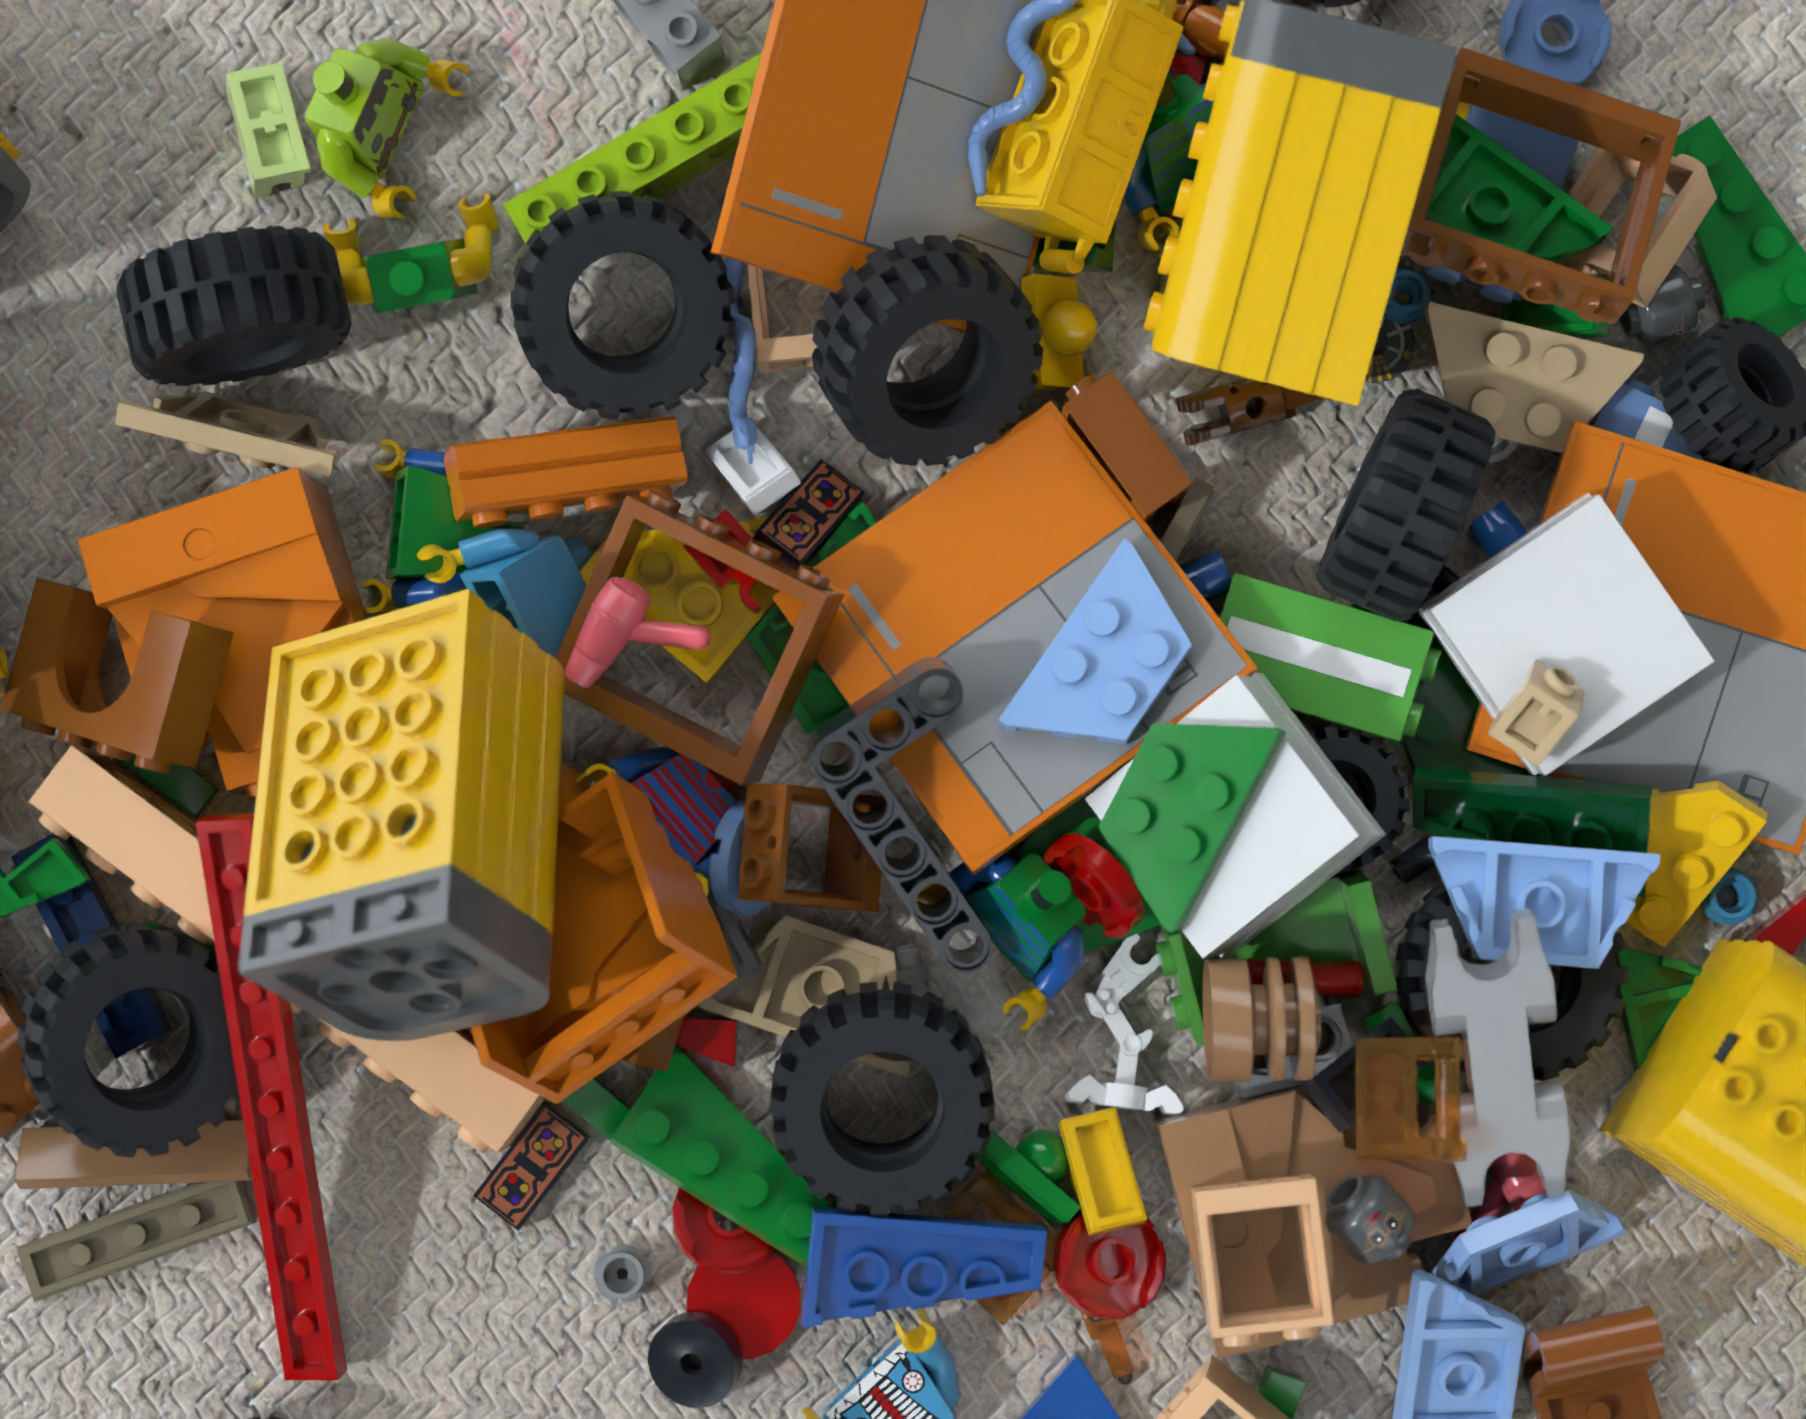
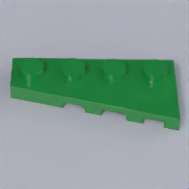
[1672,115,1806,337]
[610,1045,832,1267]

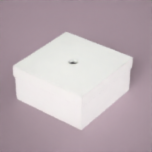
[1417,493,1714,776]
[1085,673,1386,959]

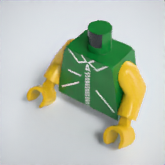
[323,193,499,313]

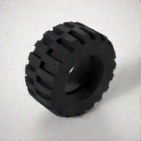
[511,191,735,420]
[116,226,352,386]
[812,235,1044,466]
[1316,388,1496,621]
[1395,884,1629,1081]
[18,923,240,1158]
[770,981,995,1217]

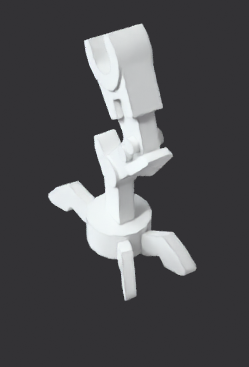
[1065,934,1183,1116]

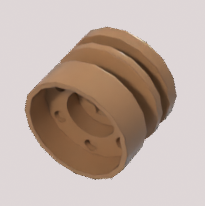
[1202,957,1321,1083]

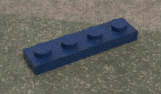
[11,833,173,1059]

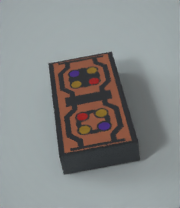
[753,459,865,571]
[473,1103,591,1231]

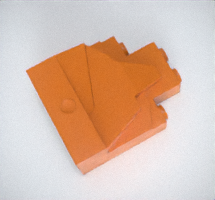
[77,467,367,800]
[471,761,738,1104]

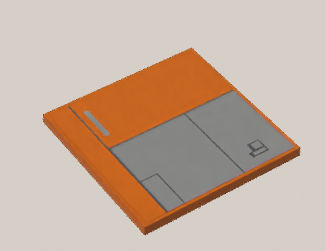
[711,0,1040,332]
[772,401,1258,875]
[1465,421,1806,855]

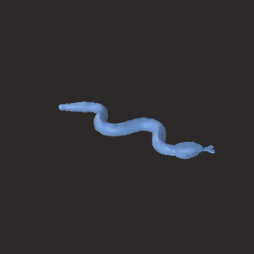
[967,0,1078,196]
[719,201,757,464]

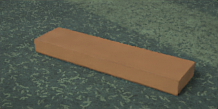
[15,1120,251,1189]

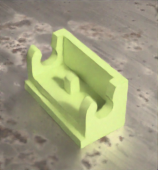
[226,62,310,199]

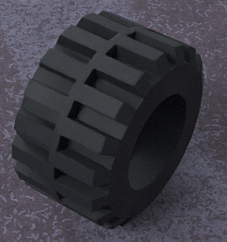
[1660,317,1806,474]
[1309,726,1410,872]

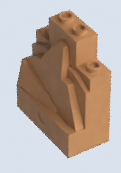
[1154,1084,1478,1359]

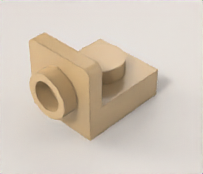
[1488,659,1585,767]

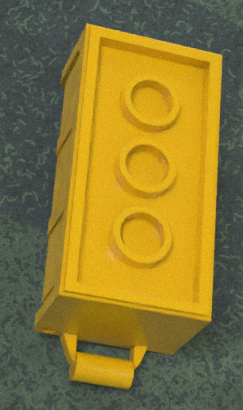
[975,0,1184,274]

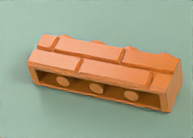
[444,416,688,529]

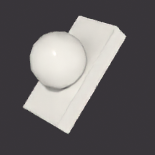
[705,426,801,516]

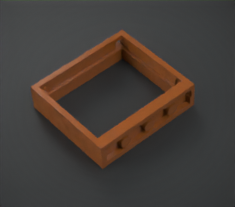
[1401,47,1681,325]
[555,490,845,785]

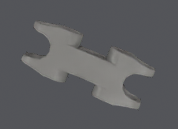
[1425,908,1571,1207]

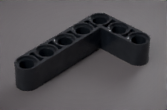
[808,657,993,973]

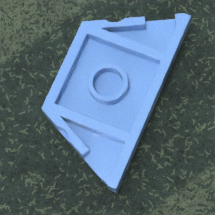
[998,539,1192,745]
[1428,836,1660,968]
[1430,1190,1628,1296]
[1392,1269,1525,1419]

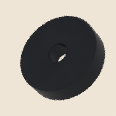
[648,1312,743,1408]

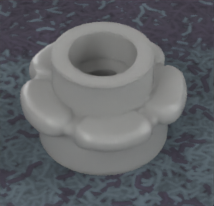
[594,1245,651,1302]

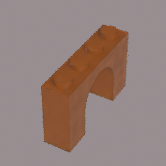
[0,577,234,774]

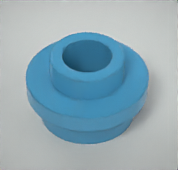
[1383,268,1431,324]
[1700,868,1758,925]

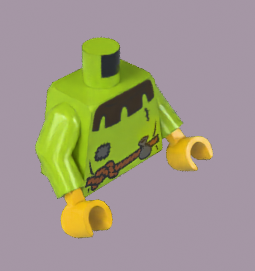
[305,38,471,219]

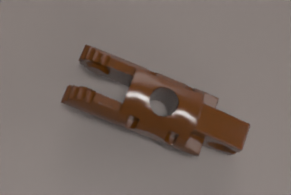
[1175,378,1324,446]

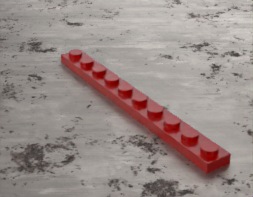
[195,813,347,1380]

